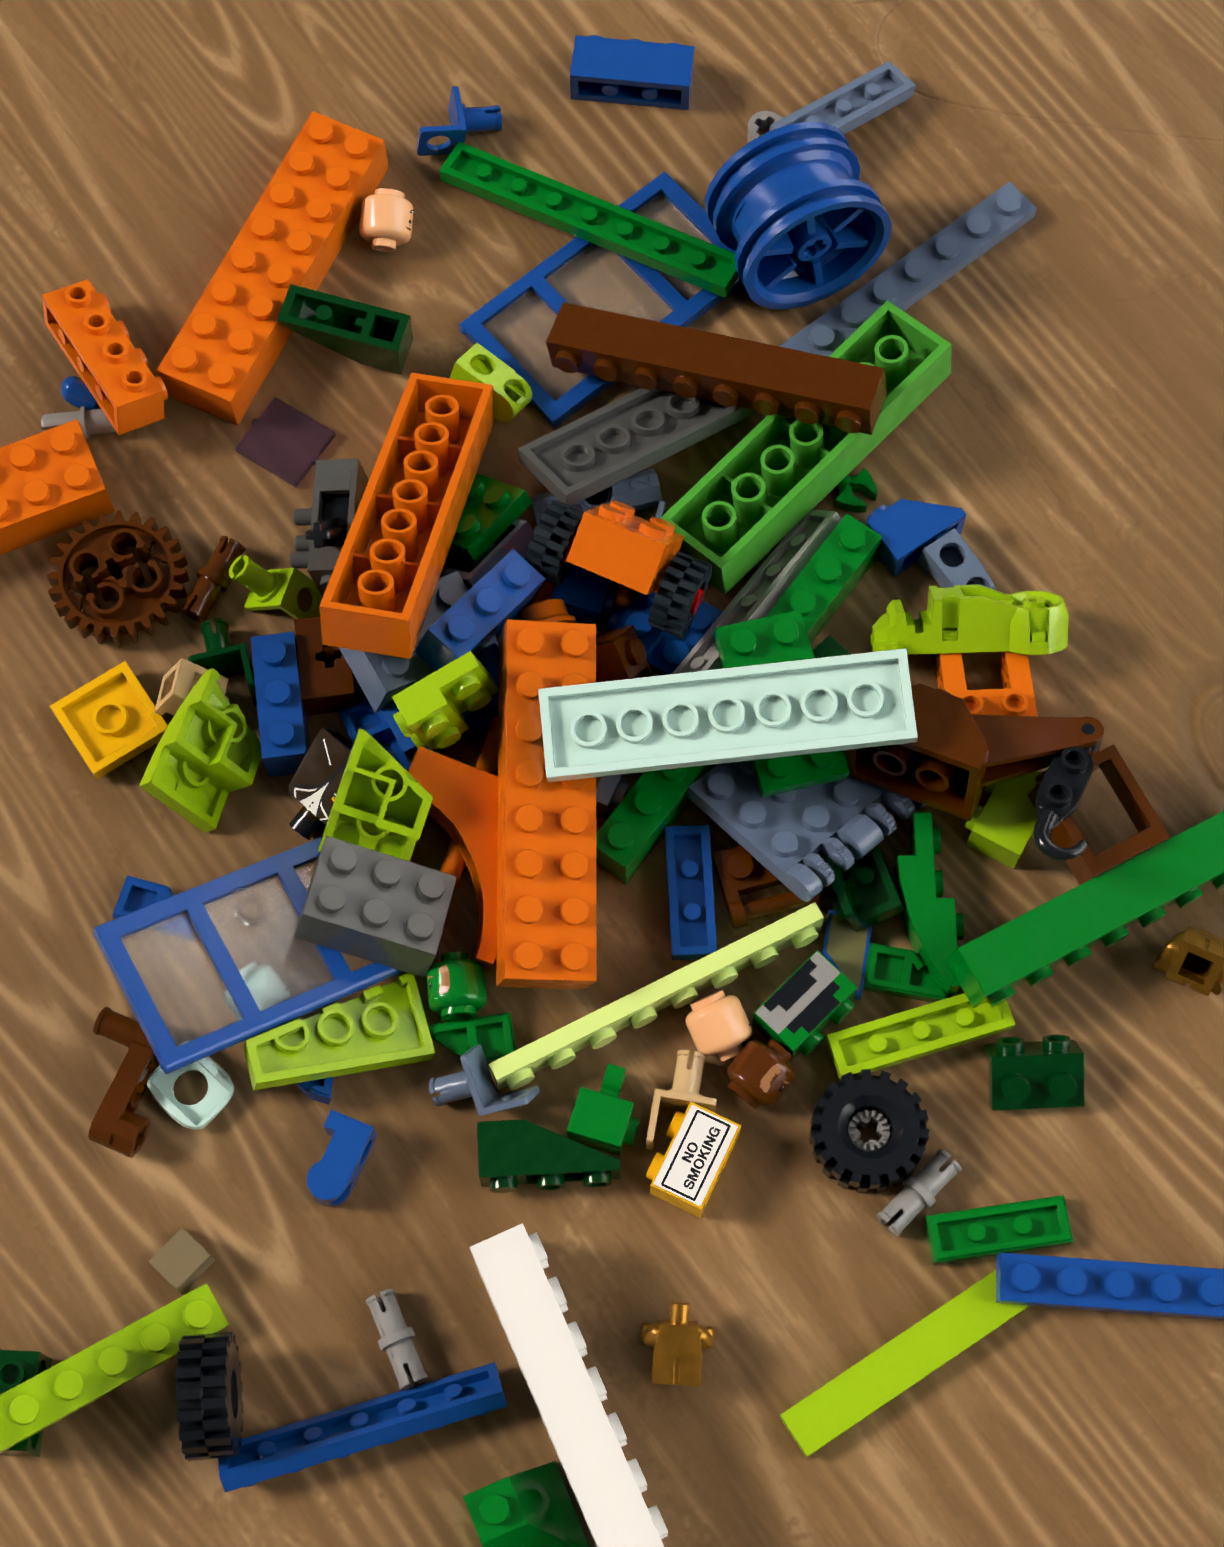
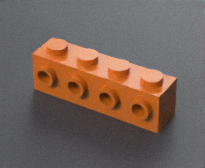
[42,279,168,435]

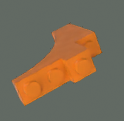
[408,746,498,971]

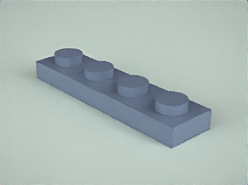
[769,61,916,134]

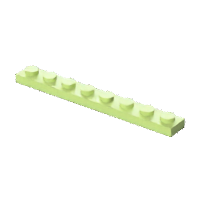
[489,902,824,1090]

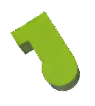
[450,342,533,423]

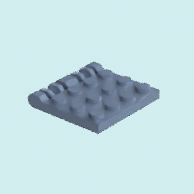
[687,750,926,902]

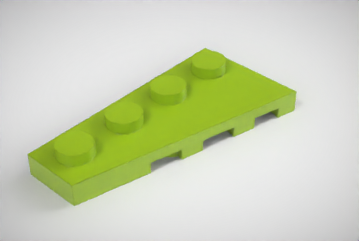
[243,973,435,1091]

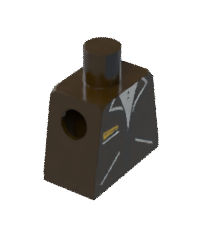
[288,727,353,840]

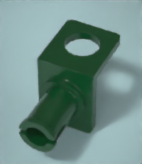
[188,618,257,706]

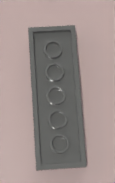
[518,388,758,506]

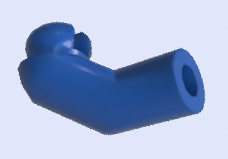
[61,376,101,410]

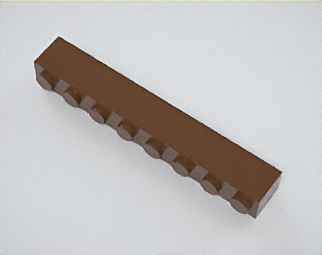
[546,302,887,435]

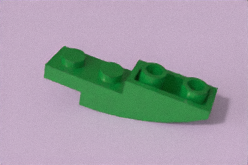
[894,812,964,998]

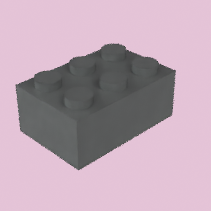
[294,836,457,978]

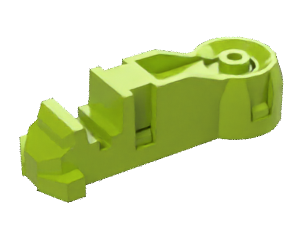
[870,584,1069,655]

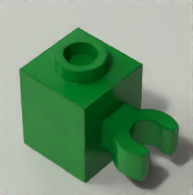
[567,1063,640,1157]

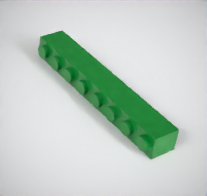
[946,811,1224,1008]

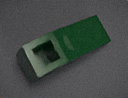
[477,1119,620,1193]

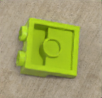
[392,651,499,751]

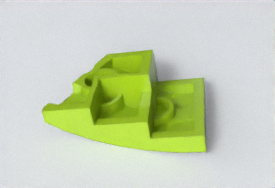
[139,668,262,833]
[318,728,433,862]

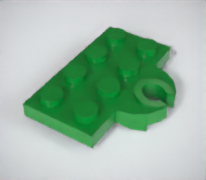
[713,609,850,798]

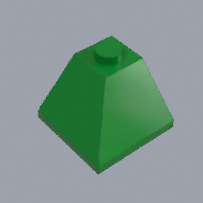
[463,1461,590,1547]

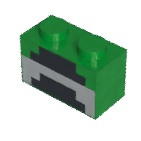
[752,950,857,1062]

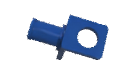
[416,86,502,156]

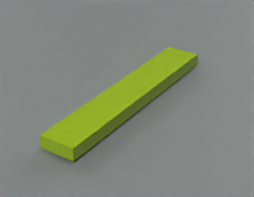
[779,1270,1030,1458]

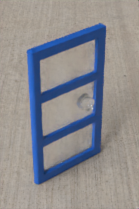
[458,172,743,429]
[93,837,438,1074]

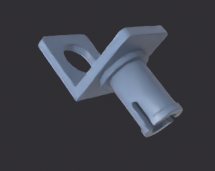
[429,1044,540,1116]

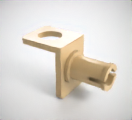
[646,1050,717,1151]

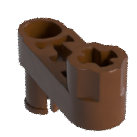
[88,1007,171,1158]

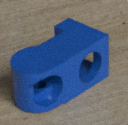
[307,1109,377,1207]

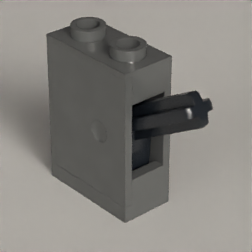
[289,459,369,597]

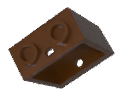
[1028,744,1170,885]

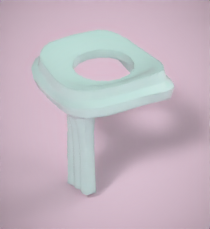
[147,1042,234,1130]

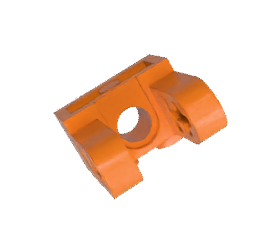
[935,651,1038,717]

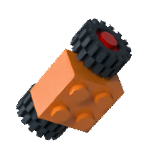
[525,500,713,638]

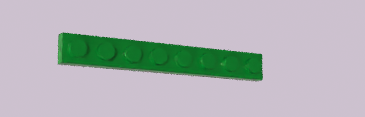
[439,142,739,298]

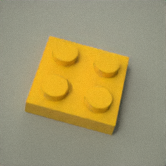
[50,661,168,780]

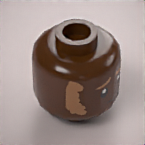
[727,1039,795,1109]

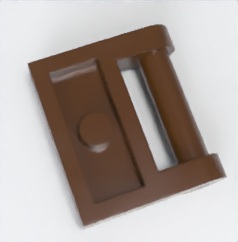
[712,846,821,929]

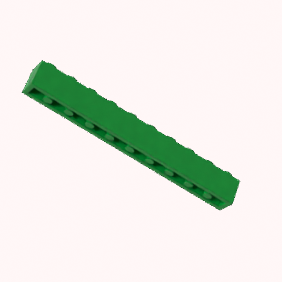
[596,513,882,884]

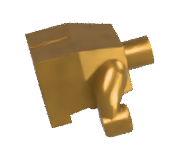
[1154,925,1224,996]
[640,1302,715,1387]

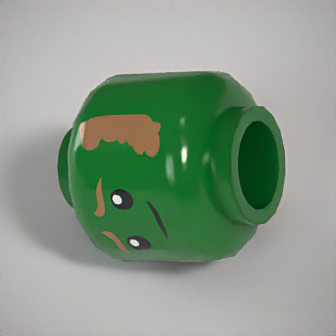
[426,952,487,1022]

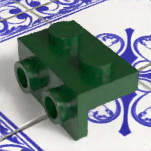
[819,844,905,932]
[985,1034,1085,1111]

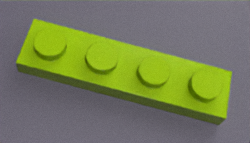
[826,993,1016,1080]

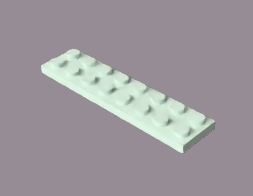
[538,648,918,782]

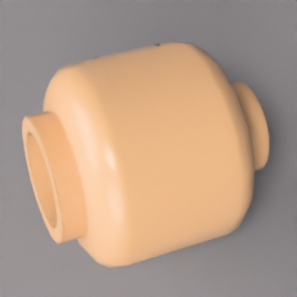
[359,188,414,253]
[685,990,753,1062]

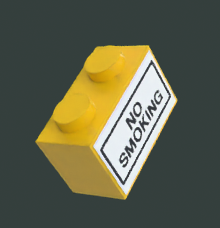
[646,1102,741,1218]

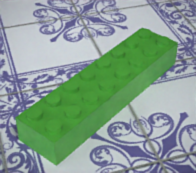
[660,300,952,594]

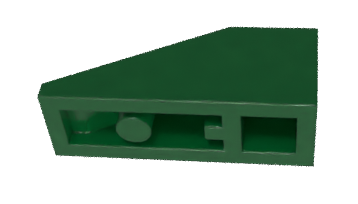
[277,284,413,375]

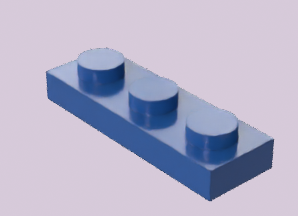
[665,825,717,960]

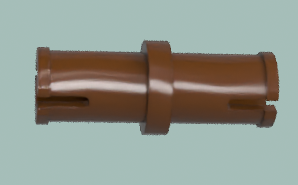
[180,536,246,623]

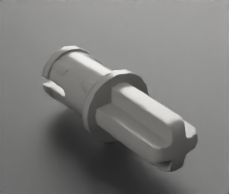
[41,406,116,440]

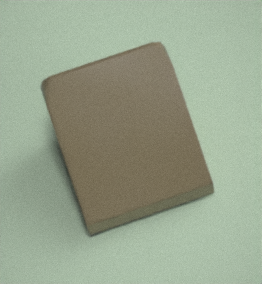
[149,1228,216,1295]

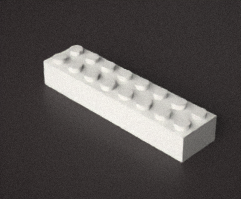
[470,1223,668,1547]

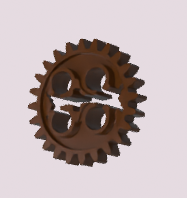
[47,510,189,646]

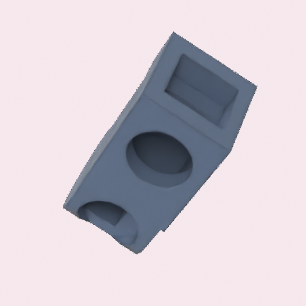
[916,528,996,590]

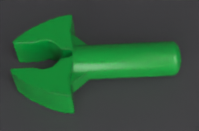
[834,468,878,513]

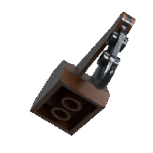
[846,684,1104,861]

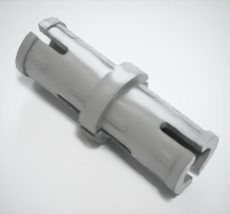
[876,1149,962,1236]
[365,1288,429,1390]

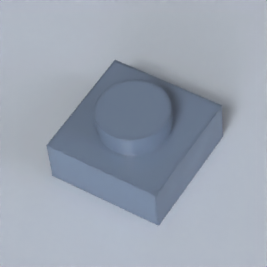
[596,774,630,820]

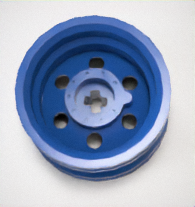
[705,122,892,309]

